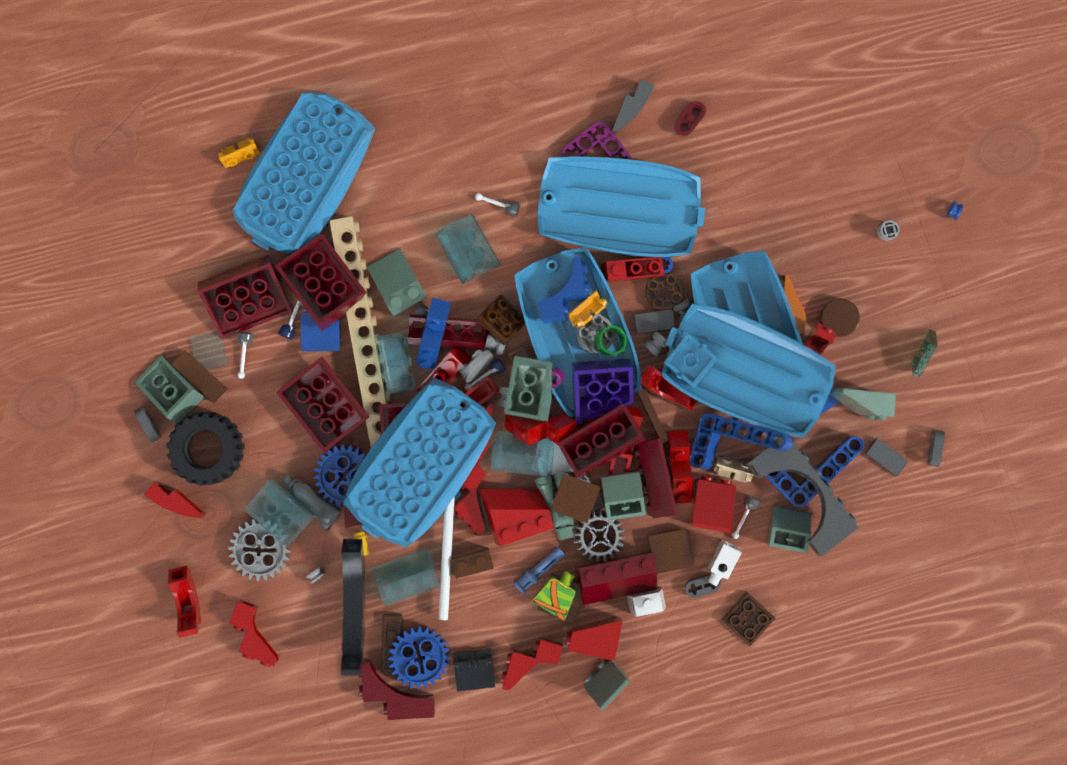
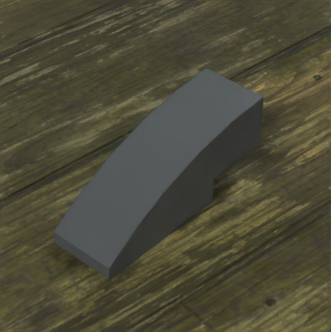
[612,79,655,134]

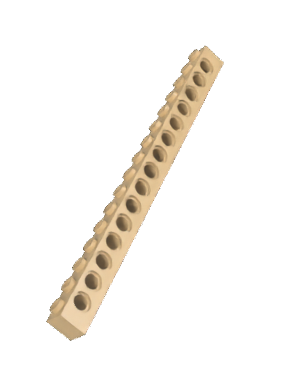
[330,216,391,448]

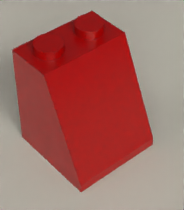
[689,476,736,533]
[565,617,623,661]

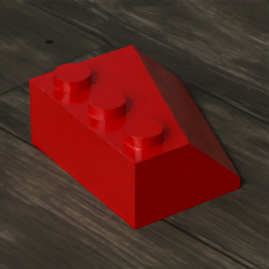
[479,489,554,546]

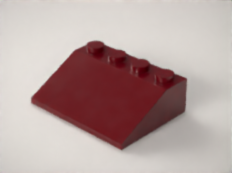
[275,234,366,332]
[197,255,292,340]
[276,356,369,453]

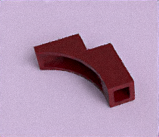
[359,660,435,720]

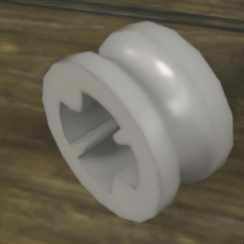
[306,567,325,584]

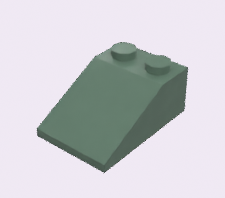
[367,249,428,317]
[134,355,204,424]
[504,356,552,421]
[829,389,896,420]
[584,659,630,711]

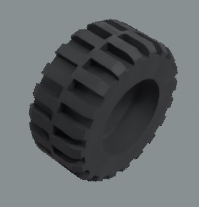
[167,412,245,486]

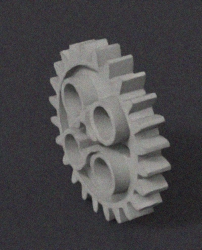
[228,518,292,581]

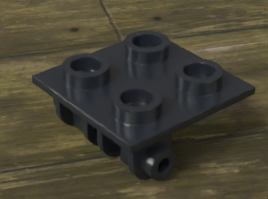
[453,649,495,692]

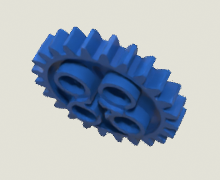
[313,444,367,508]
[387,625,450,689]

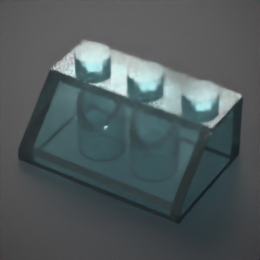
[435,215,500,284]
[377,333,416,394]
[491,431,554,476]
[244,479,316,548]
[374,548,440,607]

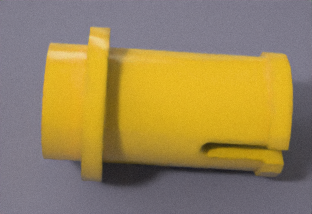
[352,531,370,555]

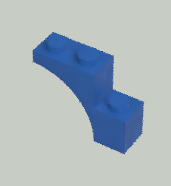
[539,257,590,324]
[416,298,451,370]

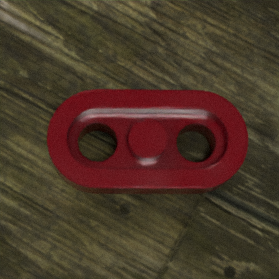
[674,101,706,137]

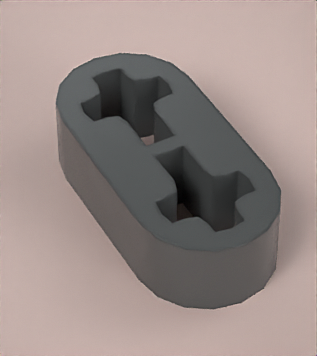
[134,406,161,442]
[928,430,945,467]
[684,574,721,598]

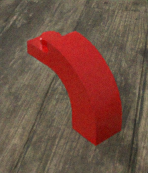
[803,323,836,356]
[640,366,697,411]
[168,566,201,638]

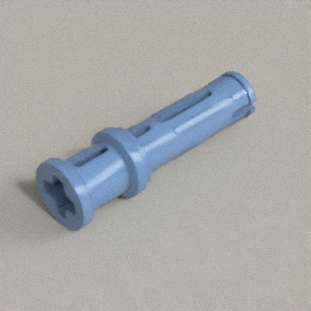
[513,546,566,595]

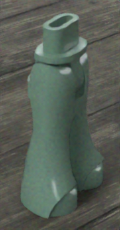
[534,471,574,540]

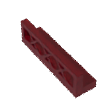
[407,314,486,350]

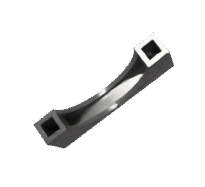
[747,436,859,557]

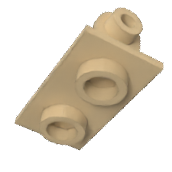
[713,456,754,483]

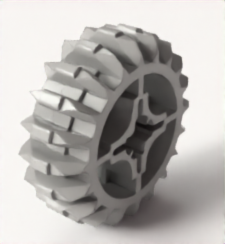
[573,509,625,562]

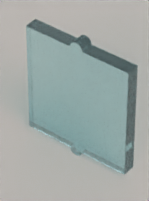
[191,333,228,370]

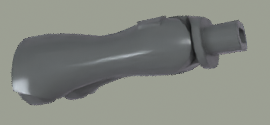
[283,475,341,531]

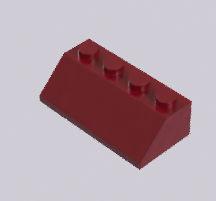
[557,404,646,479]
[634,438,677,518]
[575,551,658,605]

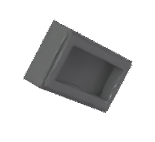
[634,309,675,334]
[865,438,908,477]

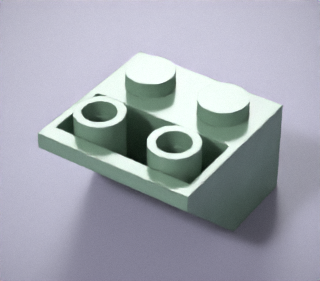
[601,471,646,520]
[766,507,811,553]

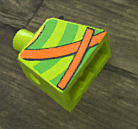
[532,570,576,620]

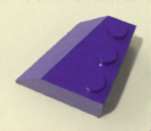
[572,359,634,425]

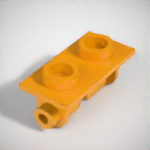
[218,138,260,169]
[568,290,607,328]

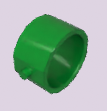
[594,326,627,356]

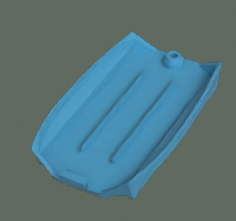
[233,90,376,255]
[537,157,706,257]
[514,247,642,417]
[691,251,803,420]
[661,304,836,438]
[343,378,496,547]

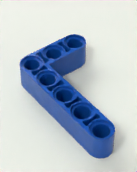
[690,414,793,470]
[764,436,864,507]

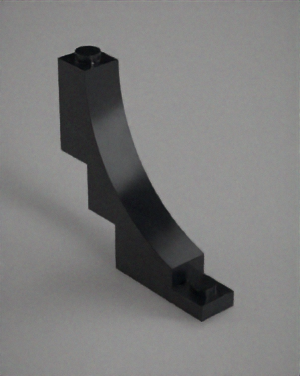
[341,539,366,676]

